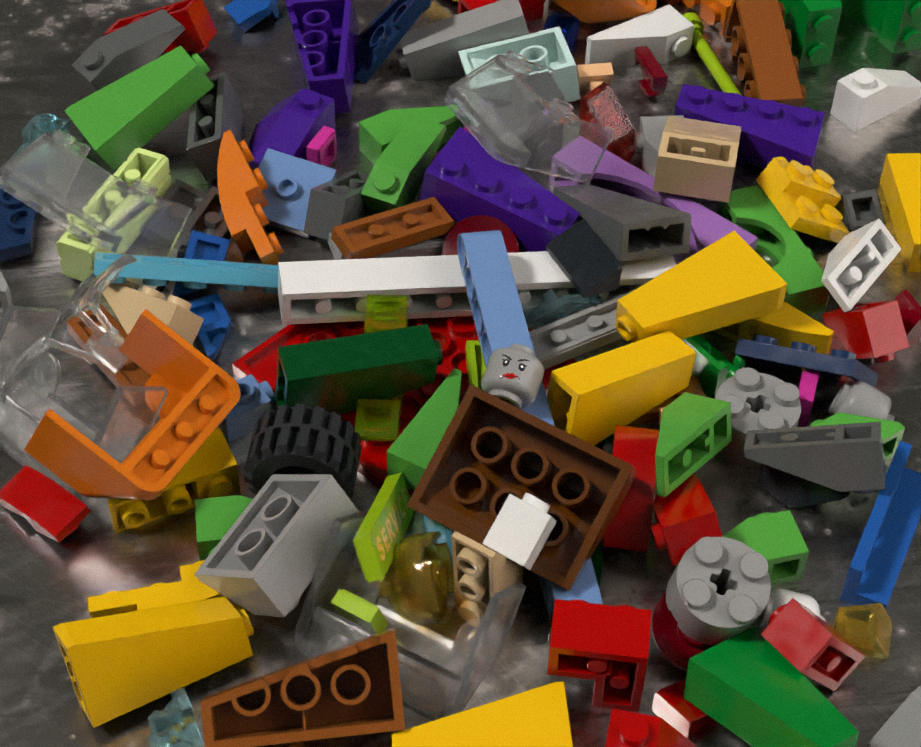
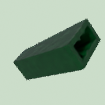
[275,324,443,415]

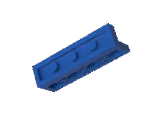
[840,441,921,616]

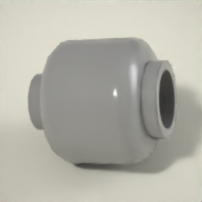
[828,381,895,421]

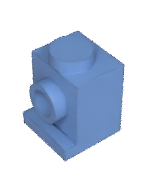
[218,374,276,443]

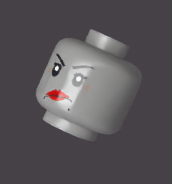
[481,344,544,409]

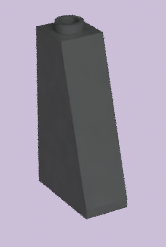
[553,184,691,262]

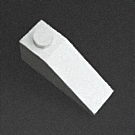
[585,5,694,67]
[830,68,921,132]
[821,219,901,313]

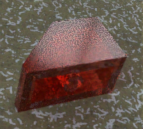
[578,82,635,163]

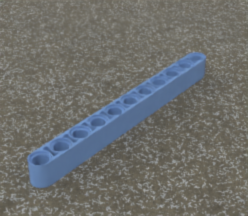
[457,230,603,619]

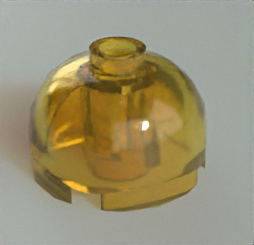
[377,531,456,625]

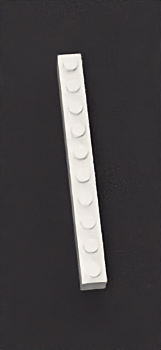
[278,251,676,325]

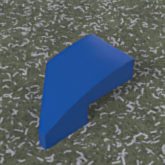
[223,0,279,33]
[172,230,230,298]
[189,293,233,361]

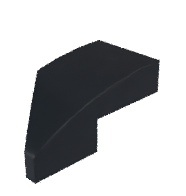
[757,465,851,508]

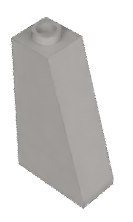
[396,0,529,81]

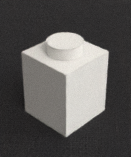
[482,493,557,570]

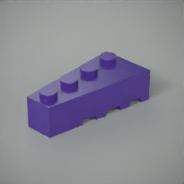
[285,0,359,115]
[674,84,825,169]
[420,127,580,252]

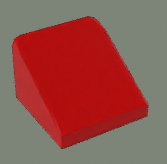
[652,679,713,739]

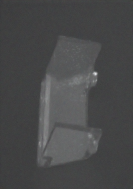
[444,51,615,184]
[0,129,192,257]
[0,305,169,496]
[295,510,527,721]

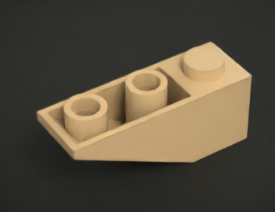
[96,277,204,345]
[451,531,523,632]

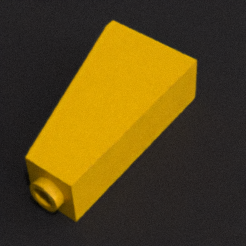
[880,153,921,272]
[615,231,787,342]
[547,330,697,446]
[52,596,254,728]
[391,681,573,747]

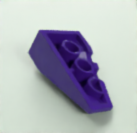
[248,88,336,170]

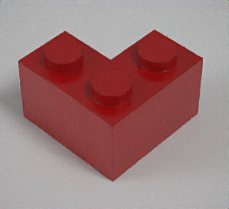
[547,599,651,712]

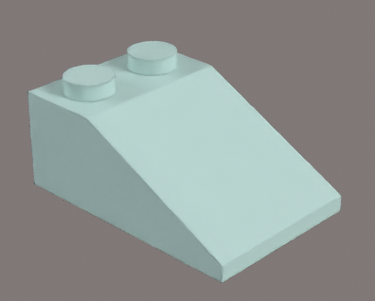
[458,26,581,105]

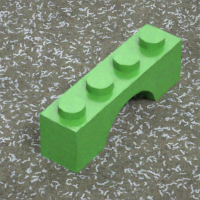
[717,185,830,316]

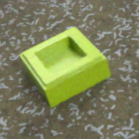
[331,589,388,635]

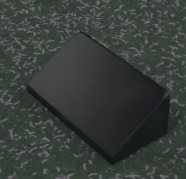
[545,220,622,298]

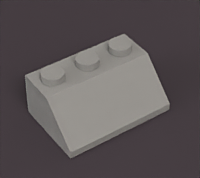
[194,474,361,617]

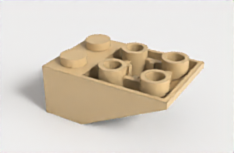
[653,116,741,203]

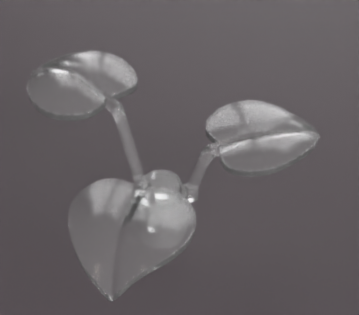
[0,254,137,404]

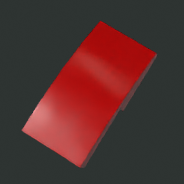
[0,465,91,543]

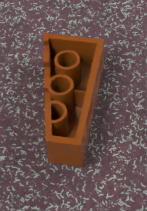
[723,0,806,107]
[201,627,405,747]

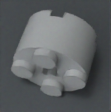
[715,367,801,469]
[666,536,771,645]

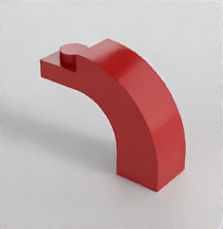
[603,425,659,552]

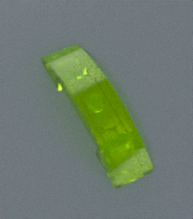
[355,295,409,441]

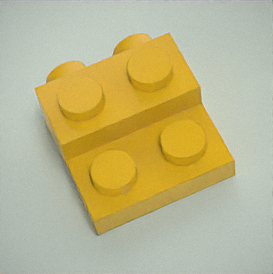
[756,157,850,243]

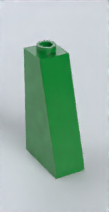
[683,627,859,747]

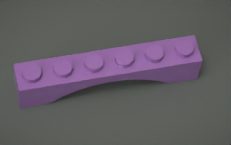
[549,134,758,257]

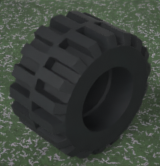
[244,404,362,498]

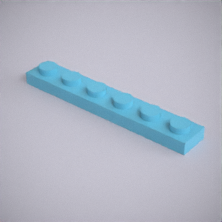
[94,252,278,294]

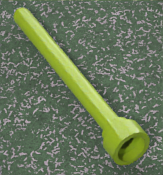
[683,12,742,96]

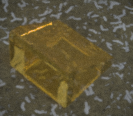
[834,603,892,659]

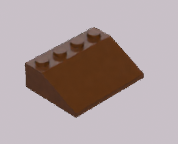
[407,384,637,591]

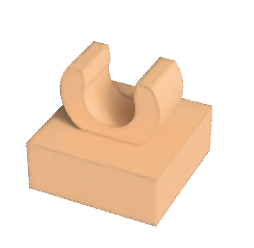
[576,62,614,106]

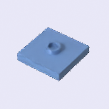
[259,148,338,239]

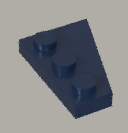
[354,0,433,85]

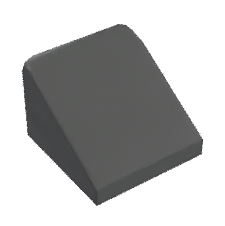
[835,189,886,232]

